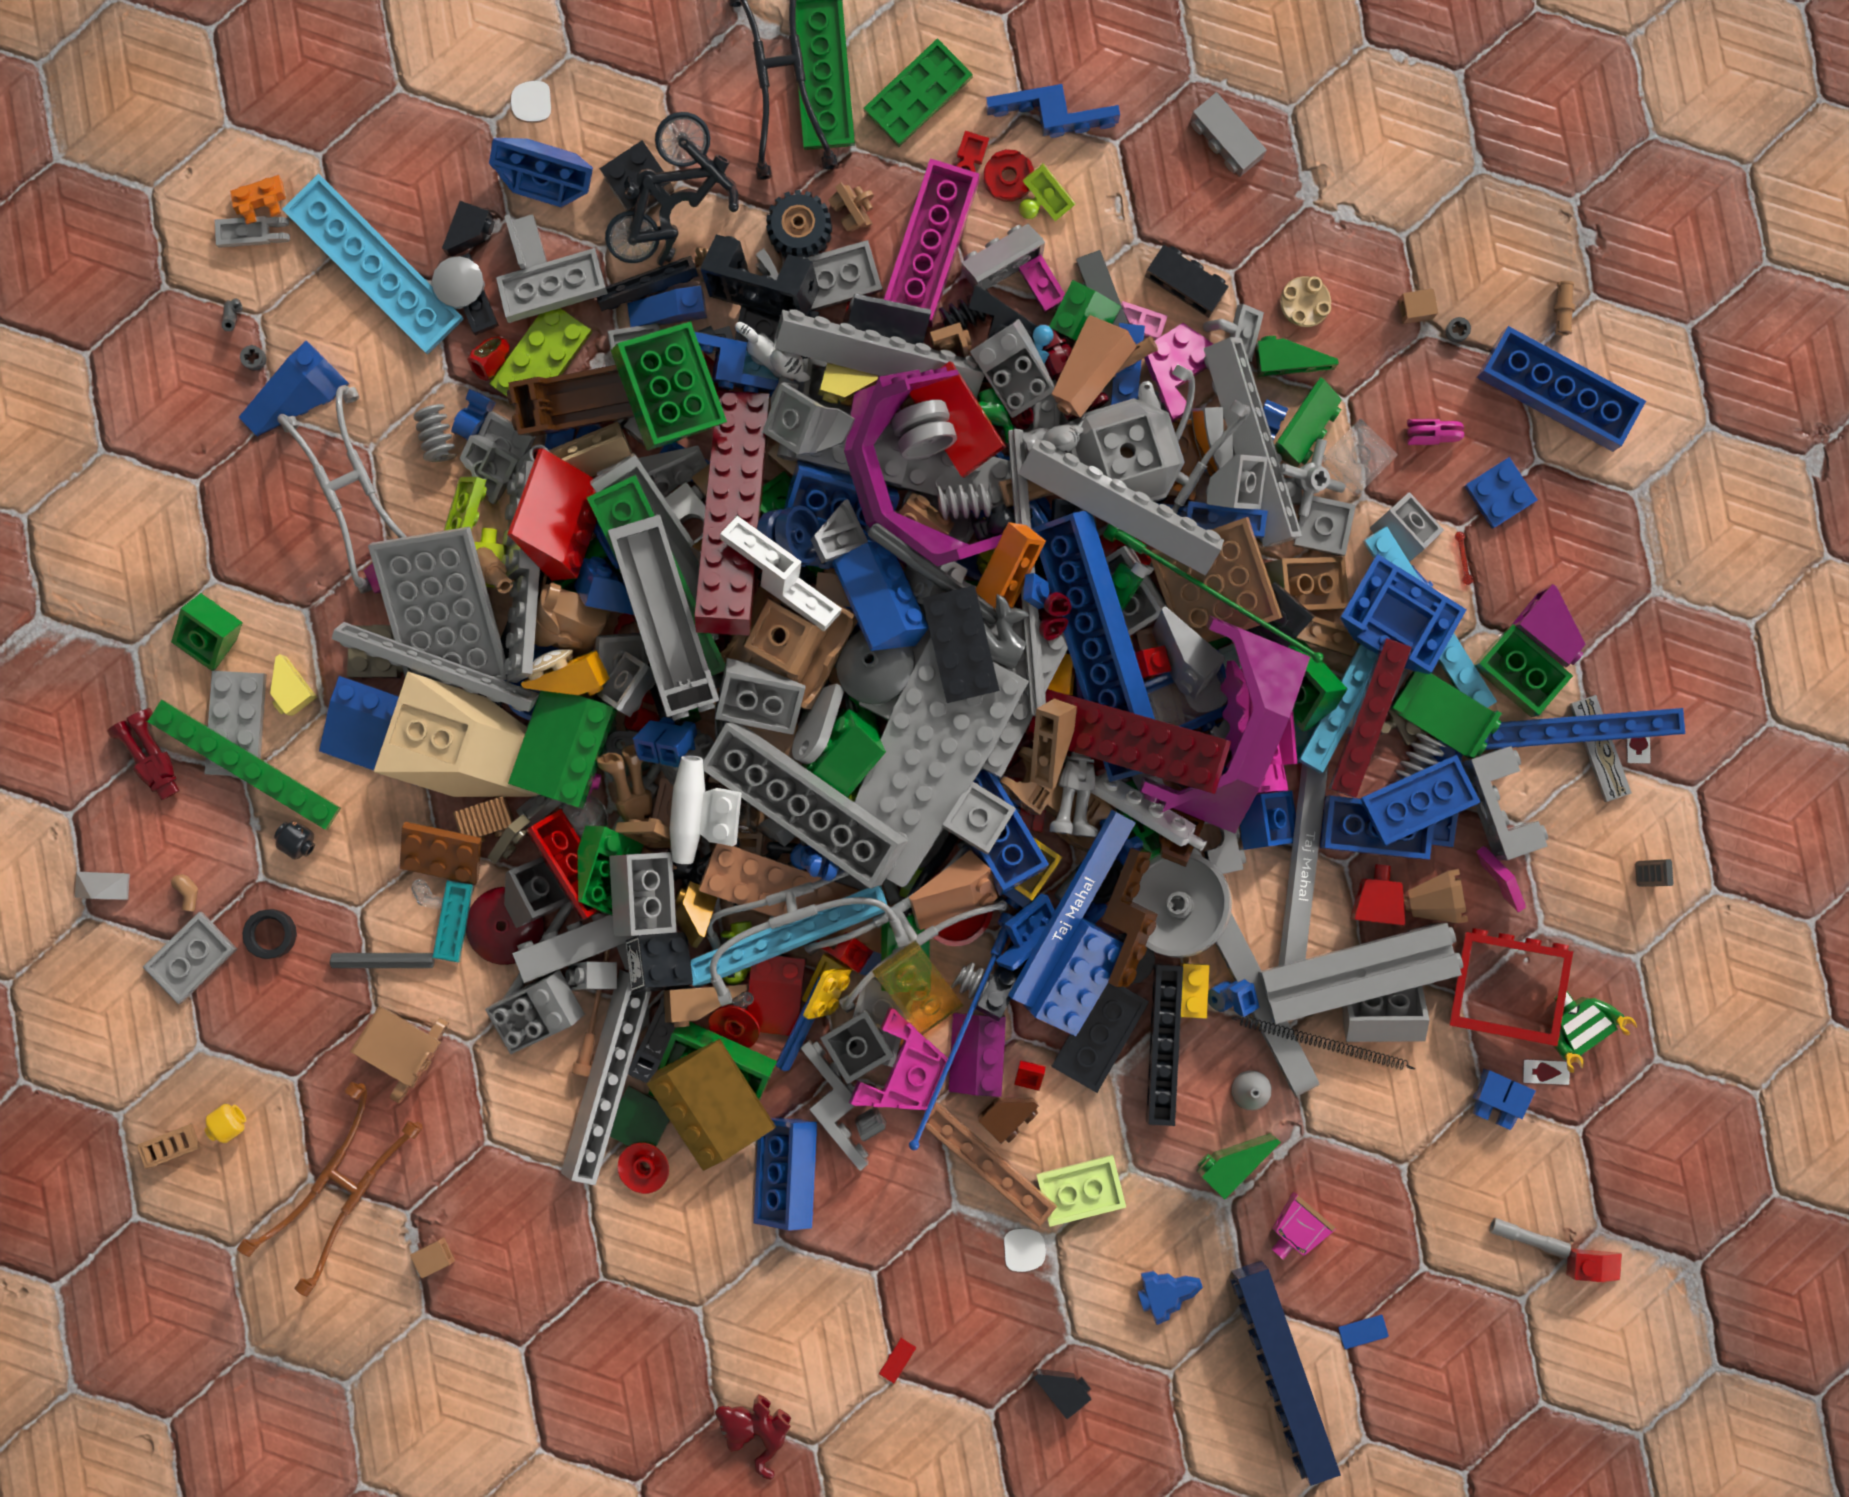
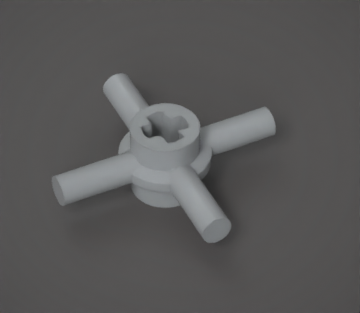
[1279,439,1346,517]

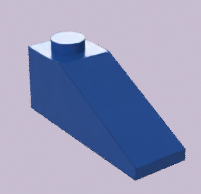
[627,285,707,327]

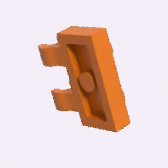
[230,175,286,225]

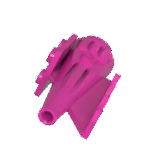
[1220,660,1297,793]

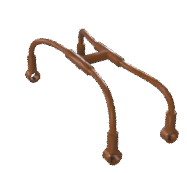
[237,1082,422,1297]

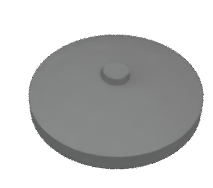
[1133,853,1232,958]

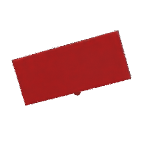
[879,1338,917,1384]

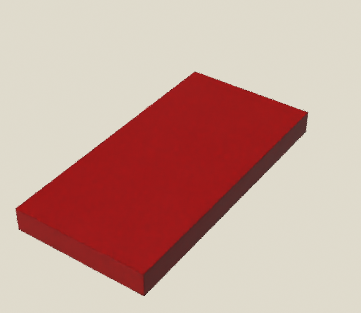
[910,361,1006,478]

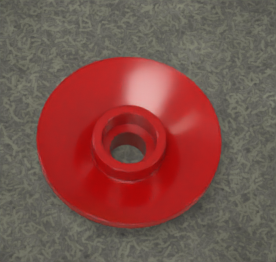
[709,1005,760,1048]
[618,1143,669,1194]

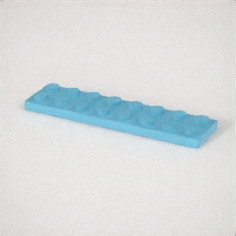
[282,173,464,355]

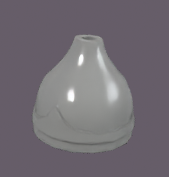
[1231,1070,1272,1110]

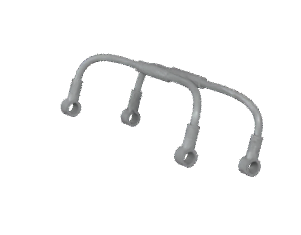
[1097,364,1250,578]
[278,385,407,594]
[804,840,1010,1013]
[707,870,909,1006]

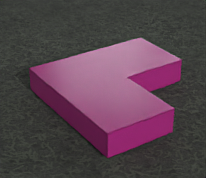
[1476,846,1526,913]

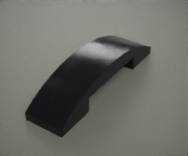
[628,986,694,1083]

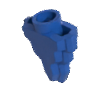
[1137,1271,1203,1325]

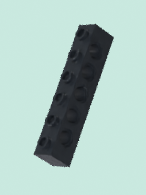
[1146,964,1183,1126]

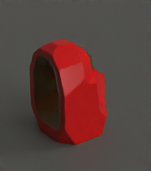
[467,336,510,381]

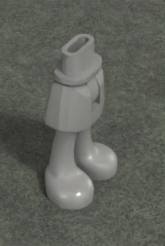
[1049,752,1098,838]

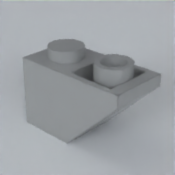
[565,962,617,991]

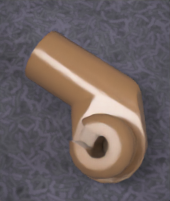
[171,874,198,911]

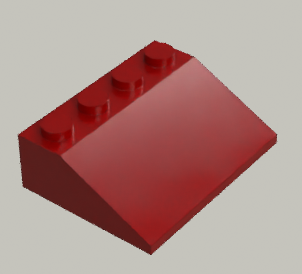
[507,448,597,581]

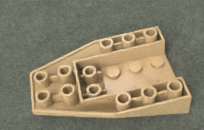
[374,672,538,797]

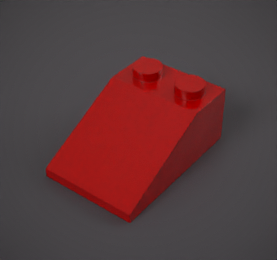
[747,955,807,1036]

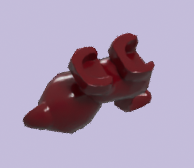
[715,1394,791,1480]

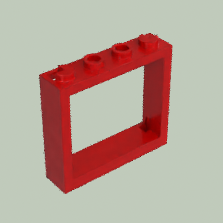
[1449,928,1574,1046]

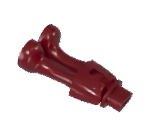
[1043,331,1109,421]
[1014,592,1071,641]
[107,708,180,801]

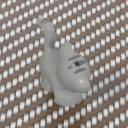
[1022,420,1083,459]

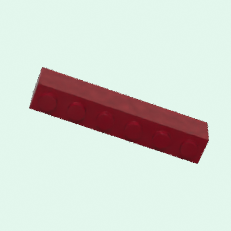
[1328,638,1412,798]

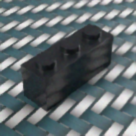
[1145,245,1229,318]

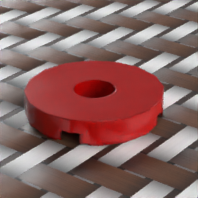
[984,149,1034,202]

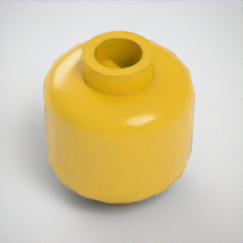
[204,1104,246,1144]

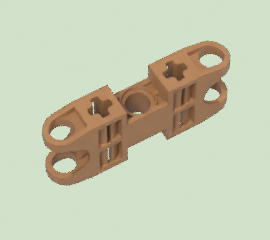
[1000,747,1115,853]

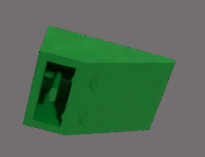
[578,826,644,916]

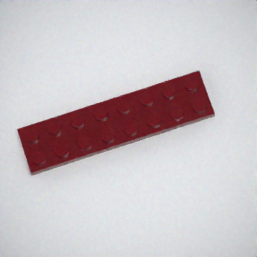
[1026,689,1231,794]

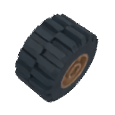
[766,190,832,258]

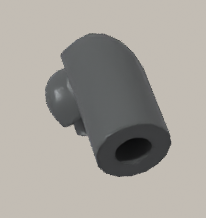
[221,298,243,331]

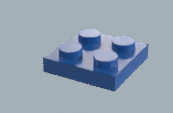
[1464,457,1538,529]

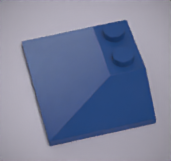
[1340,554,1467,674]

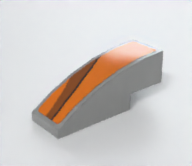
[1191,407,1233,477]

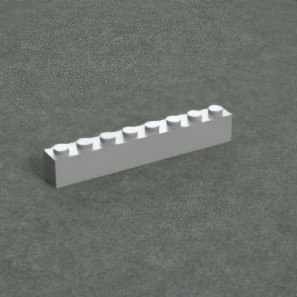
[774,310,984,398]
[1204,337,1302,547]
[1018,439,1224,576]
[561,970,651,1185]

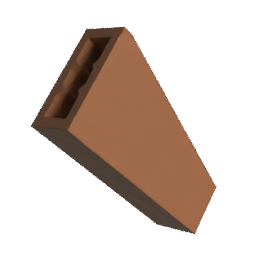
[1052,315,1137,418]

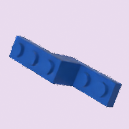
[986,84,1120,138]
[695,332,779,398]
[1155,501,1268,538]

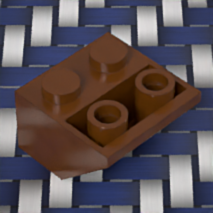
[978,1098,1039,1144]

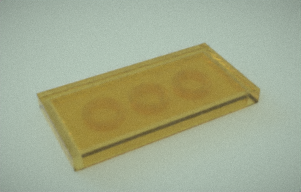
[872,940,964,1035]

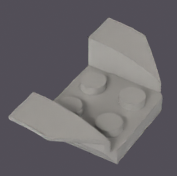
[762,376,855,455]

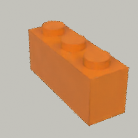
[976,522,1046,608]

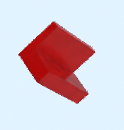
[817,932,873,973]

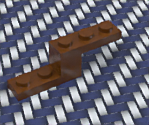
[1102,848,1158,987]

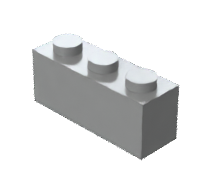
[1190,92,1267,177]

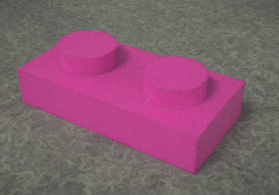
[1019,254,1065,313]

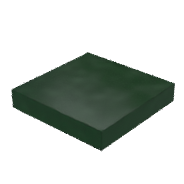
[610,1086,670,1147]

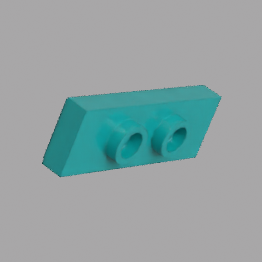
[432,880,474,962]

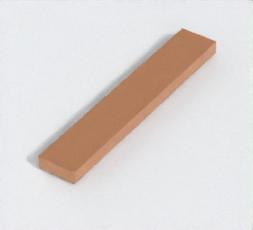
[919,1102,1057,1227]

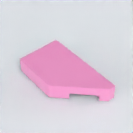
[1121,301,1168,340]

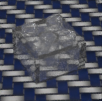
[1322,418,1398,496]

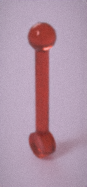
[1455,531,1473,585]

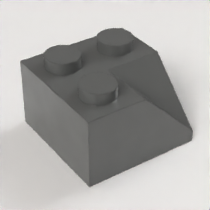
[504,857,570,928]
[820,1009,894,1084]

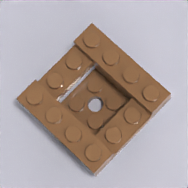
[720,584,858,709]

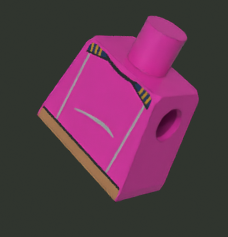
[1272,1192,1336,1260]

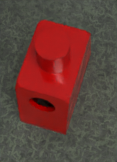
[1350,864,1405,925]

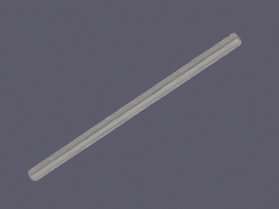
[1008,429,1046,716]

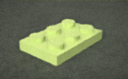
[1036,1155,1126,1227]

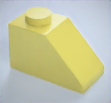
[818,363,878,403]
[270,654,317,716]

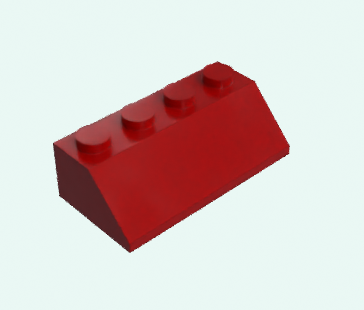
[526,809,598,920]

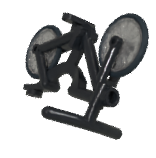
[605,112,739,266]

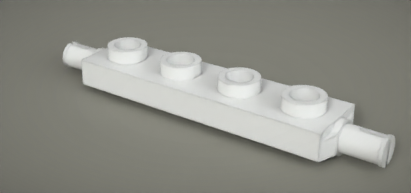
[1091,772,1207,851]

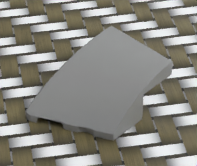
[460,411,536,504]

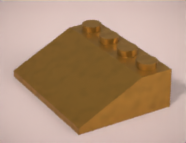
[647,1039,776,1171]

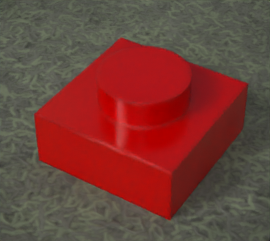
[1014,1060,1046,1091]

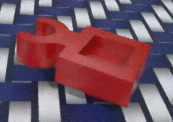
[957,130,989,172]

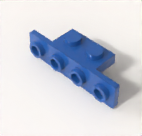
[996,893,1055,971]

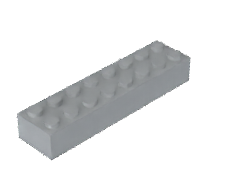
[703,722,909,889]

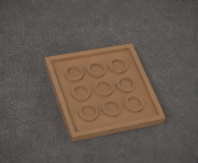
[1150,517,1282,642]

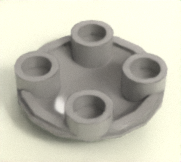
[432,256,485,309]

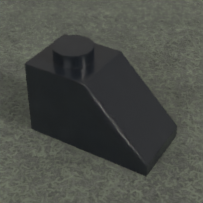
[442,201,495,257]
[1032,1369,1092,1419]

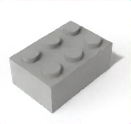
[609,852,676,936]

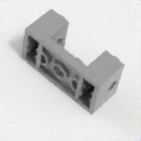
[1461,746,1548,861]

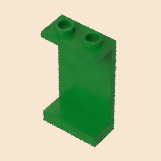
[1389,671,1502,759]

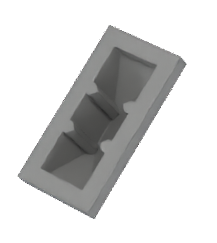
[75,872,130,900]

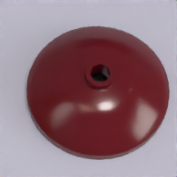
[466,887,545,965]

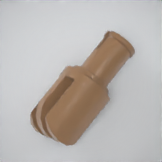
[476,547,513,594]

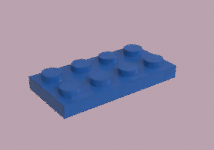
[1360,755,1480,847]

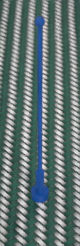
[909,913,1013,1151]

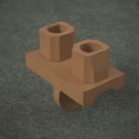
[828,183,874,232]

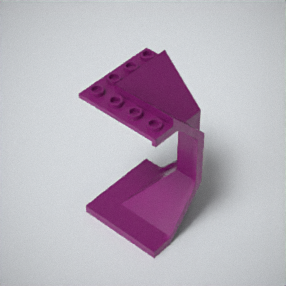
[844,367,1002,568]
[1141,616,1310,834]

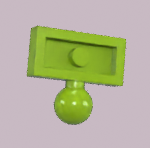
[1019,163,1075,221]

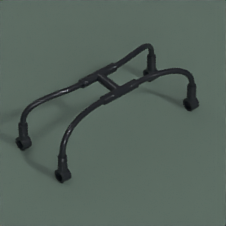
[729,0,838,180]

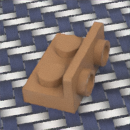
[930,323,972,358]

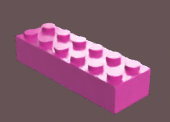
[884,158,979,327]

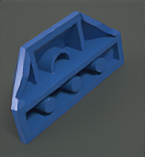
[489,138,593,208]

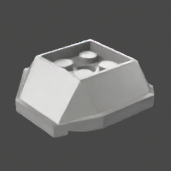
[1070,398,1185,502]

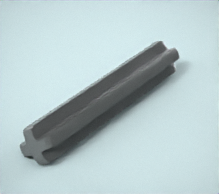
[330,953,435,968]

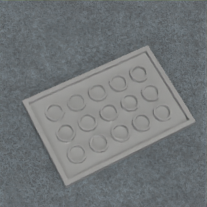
[368,527,507,687]

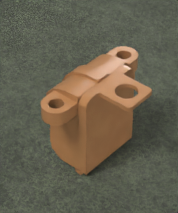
[534,573,612,656]
[350,1006,449,1104]

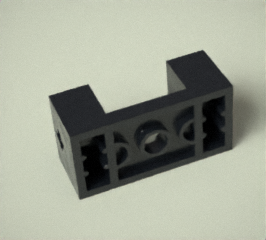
[700,234,819,317]

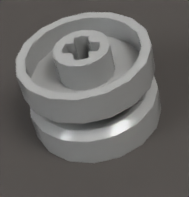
[891,400,957,459]

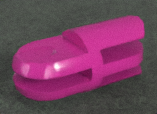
[1407,419,1464,445]

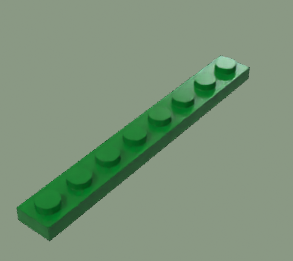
[147,700,341,830]

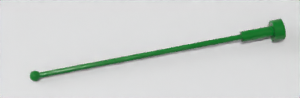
[1103,524,1324,663]

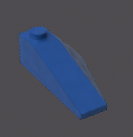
[239,340,349,436]

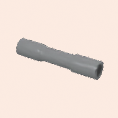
[1489,1218,1571,1259]

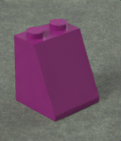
[1511,584,1586,668]

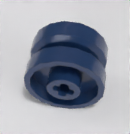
[757,505,820,565]

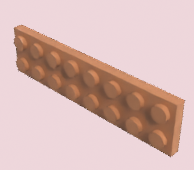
[698,843,897,953]

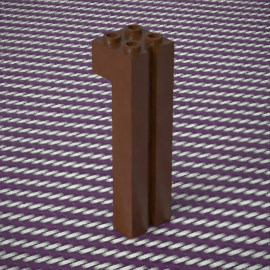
[507,350,705,437]

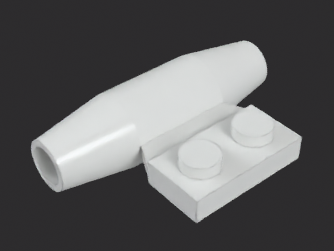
[669,755,742,864]

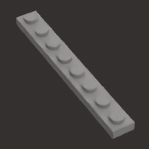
[332,622,539,712]

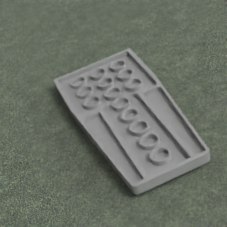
[854,637,1029,887]

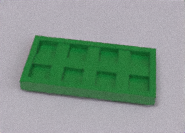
[863,38,973,147]

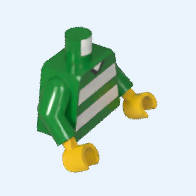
[1551,991,1637,1073]

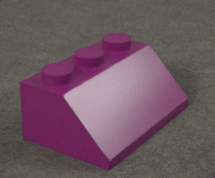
[949,1013,1006,1097]

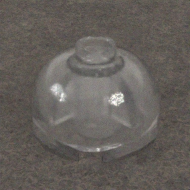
[557,795,609,840]

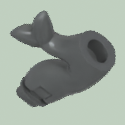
[984,594,1029,668]

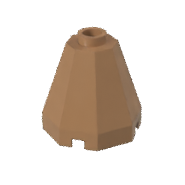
[1404,869,1468,923]

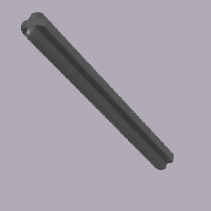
[868,523,997,624]

